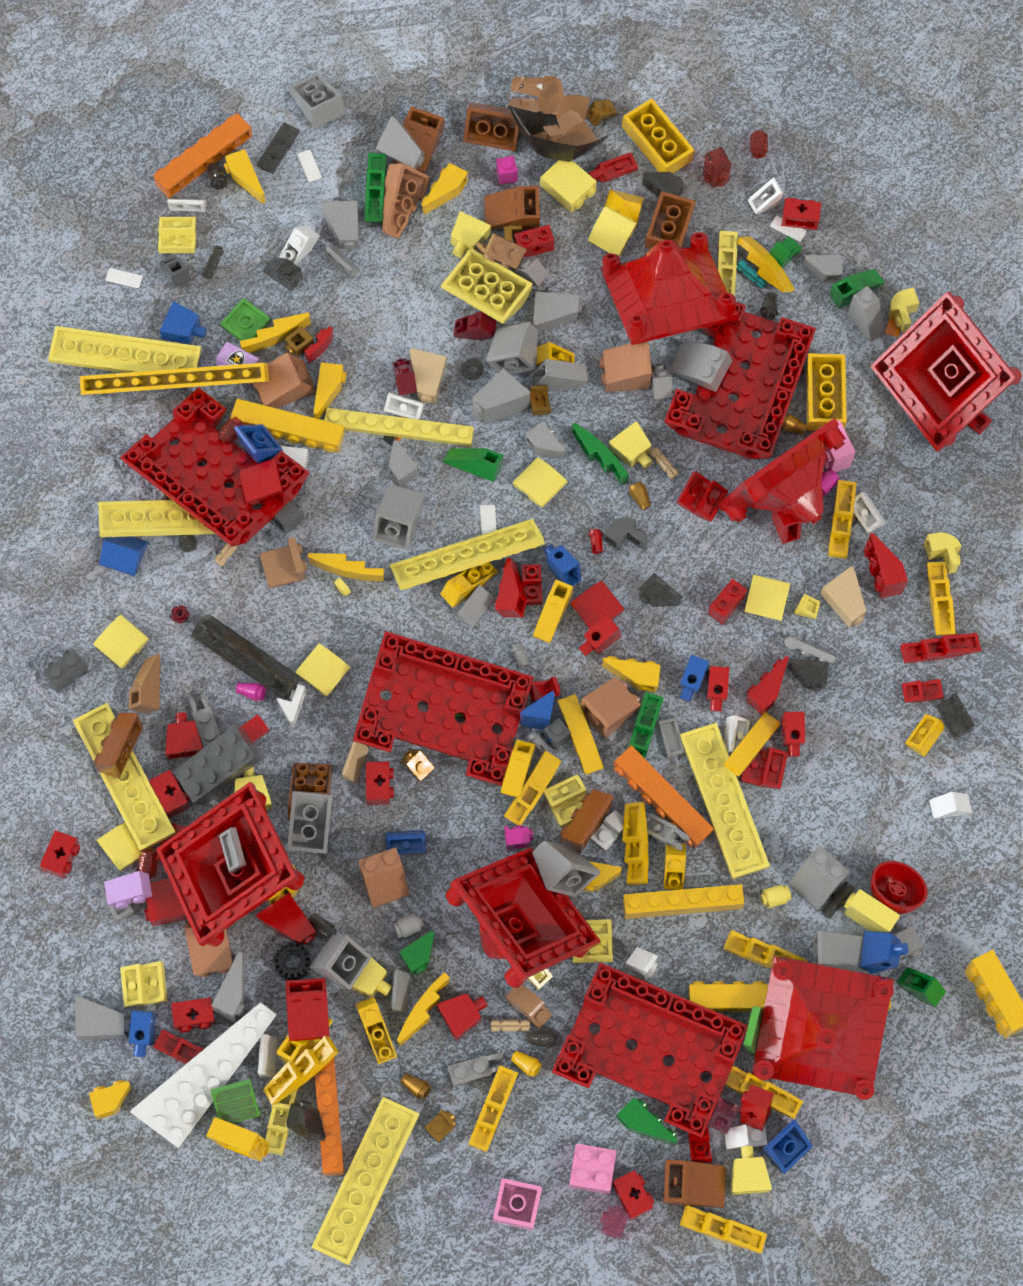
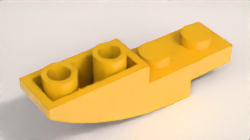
[503,750,561,825]

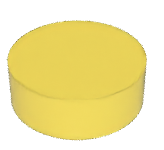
[334,578,351,596]

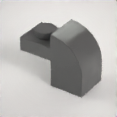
[159,254,191,288]
[603,517,648,550]

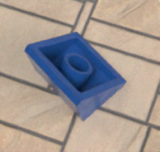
[234,424,283,464]
[99,536,149,576]
[520,691,555,730]
[762,1119,813,1174]

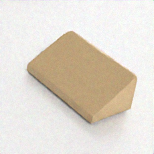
[342,742,369,783]

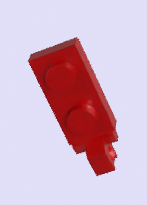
[588,152,638,183]

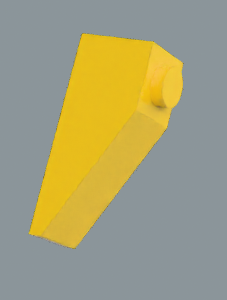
[223,149,265,204]
[313,362,347,419]

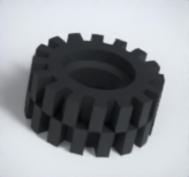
[274,942,311,980]

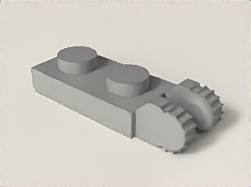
[784,635,836,665]
[189,694,220,747]
[646,813,690,851]
[448,1053,507,1087]

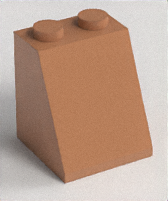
[599,341,652,392]
[252,352,317,409]
[581,677,641,739]
[358,848,410,908]
[185,921,233,977]

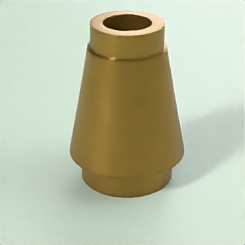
[781,413,807,435]
[628,481,652,511]
[400,1073,432,1100]

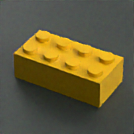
[622,98,695,179]
[806,353,847,431]
[965,949,1023,1039]

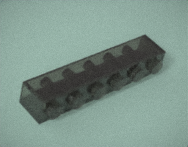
[191,614,302,700]

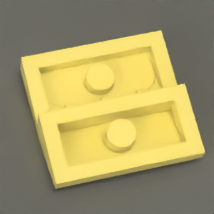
[587,206,637,257]
[158,217,196,253]
[512,457,567,508]
[744,575,790,621]
[94,615,150,668]
[294,643,351,697]
[543,774,587,828]
[97,823,154,872]
[572,919,613,963]
[120,961,168,1007]

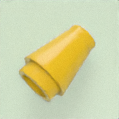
[511,1051,542,1078]

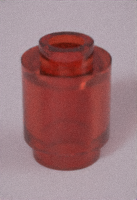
[750,130,768,159]
[218,416,245,444]
[137,849,159,880]

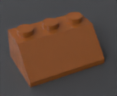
[463,102,521,151]
[645,191,696,249]
[94,713,143,779]
[560,789,614,854]

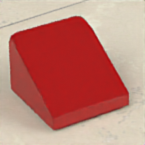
[968,411,993,435]

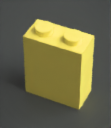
[540,160,597,213]
[844,889,900,933]

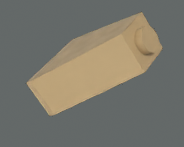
[410,348,447,404]
[820,566,866,628]

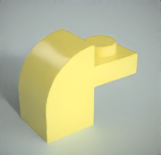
[888,287,919,333]
[924,532,961,574]

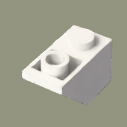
[279,225,320,268]
[625,947,658,980]

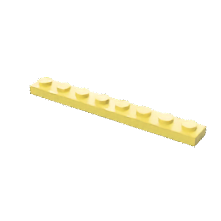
[324,408,474,447]

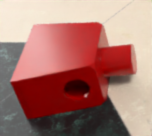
[771,511,802,544]
[579,614,622,657]
[706,666,730,712]
[165,712,203,760]
[781,712,805,757]
[437,993,488,1041]

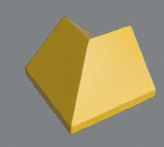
[605,189,645,230]

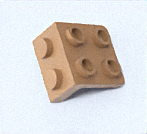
[477,233,526,269]
[260,537,308,588]

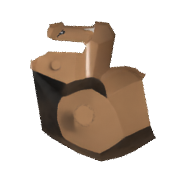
[508,75,609,162]

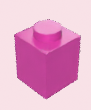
[496,156,518,185]

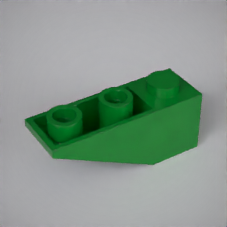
[829,269,885,309]
[443,448,504,482]
[616,1097,678,1146]

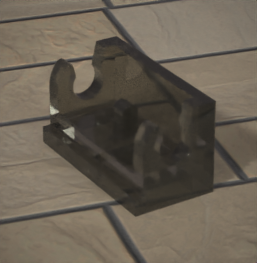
[936,693,975,740]

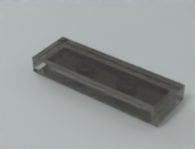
[257,122,300,174]

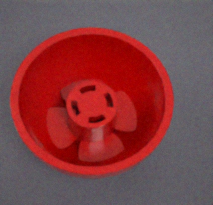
[870,861,928,914]

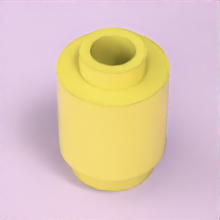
[760,885,791,909]

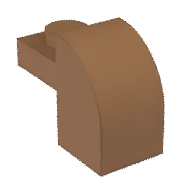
[505,985,553,1029]

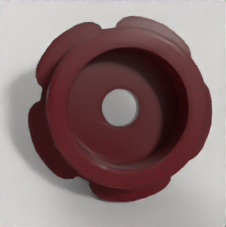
[171,605,190,624]

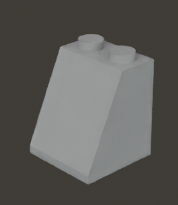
[486,322,538,375]
[472,368,530,425]
[372,484,425,550]
[532,840,600,897]
[788,845,850,911]
[813,931,867,973]
[309,934,372,990]

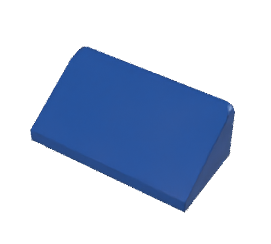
[386,830,426,854]

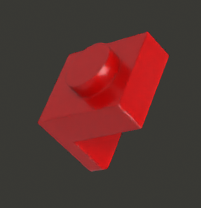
[529,677,560,703]

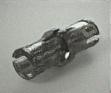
[820,881,855,919]

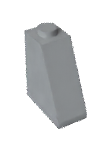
[376,116,425,169]
[321,201,359,250]
[847,286,885,342]
[533,292,583,332]
[530,359,588,391]
[75,996,130,1040]

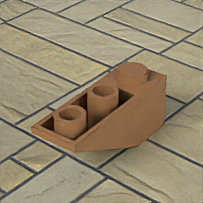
[129,654,161,714]

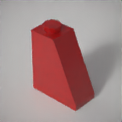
[256,893,317,946]

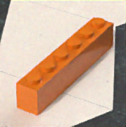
[153,113,252,198]
[613,745,714,848]
[315,1057,345,1177]

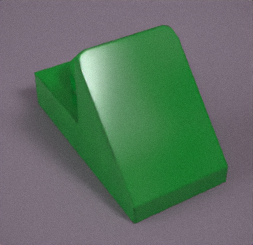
[770,236,802,268]

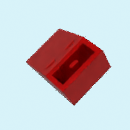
[864,533,908,599]
[285,978,330,1042]

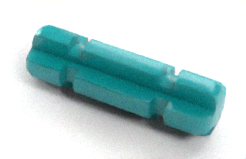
[736,260,768,289]

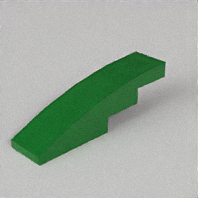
[364,153,386,223]
[571,423,629,485]
[628,692,664,758]

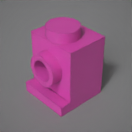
[504,825,534,850]

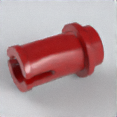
[588,529,604,554]

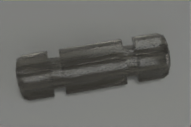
[202,245,224,280]

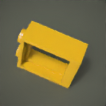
[206,1117,269,1162]

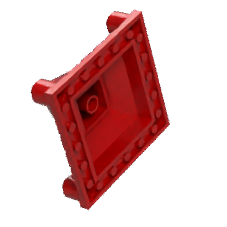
[601,232,739,345]
[870,292,1022,451]
[718,418,846,524]
[156,782,305,947]
[445,847,601,988]
[751,956,894,1100]

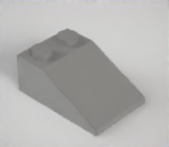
[288,72,347,128]
[668,339,733,392]
[287,791,332,854]
[211,951,247,1023]

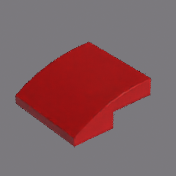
[240,458,284,504]
[676,471,728,522]
[570,580,625,629]
[740,747,788,790]

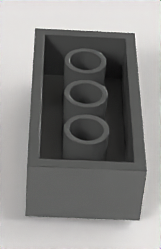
[173,725,263,805]

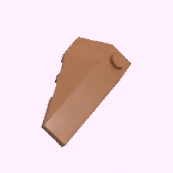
[382,163,430,239]

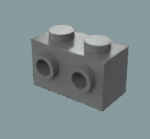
[42,648,88,693]

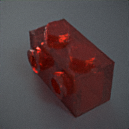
[703,147,732,188]

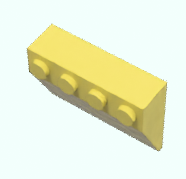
[441,248,533,324]

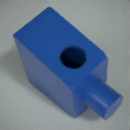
[160,301,207,344]
[544,544,582,586]
[680,655,709,702]
[860,931,909,974]
[129,1011,157,1057]

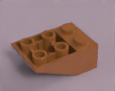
[392,106,445,173]
[484,186,540,229]
[288,763,332,821]
[663,1160,726,1208]

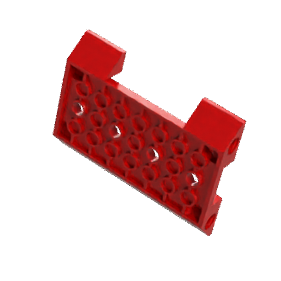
[664,302,816,459]
[120,387,309,546]
[353,631,533,787]
[552,963,748,1138]

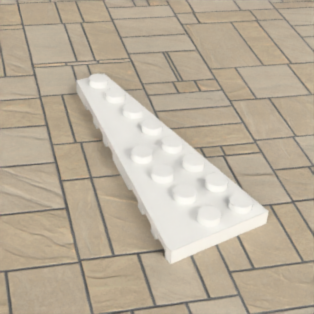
[130,1002,277,1148]

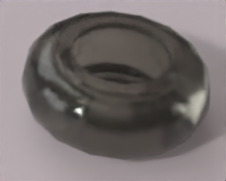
[461,358,484,380]

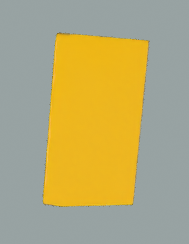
[905,714,945,757]

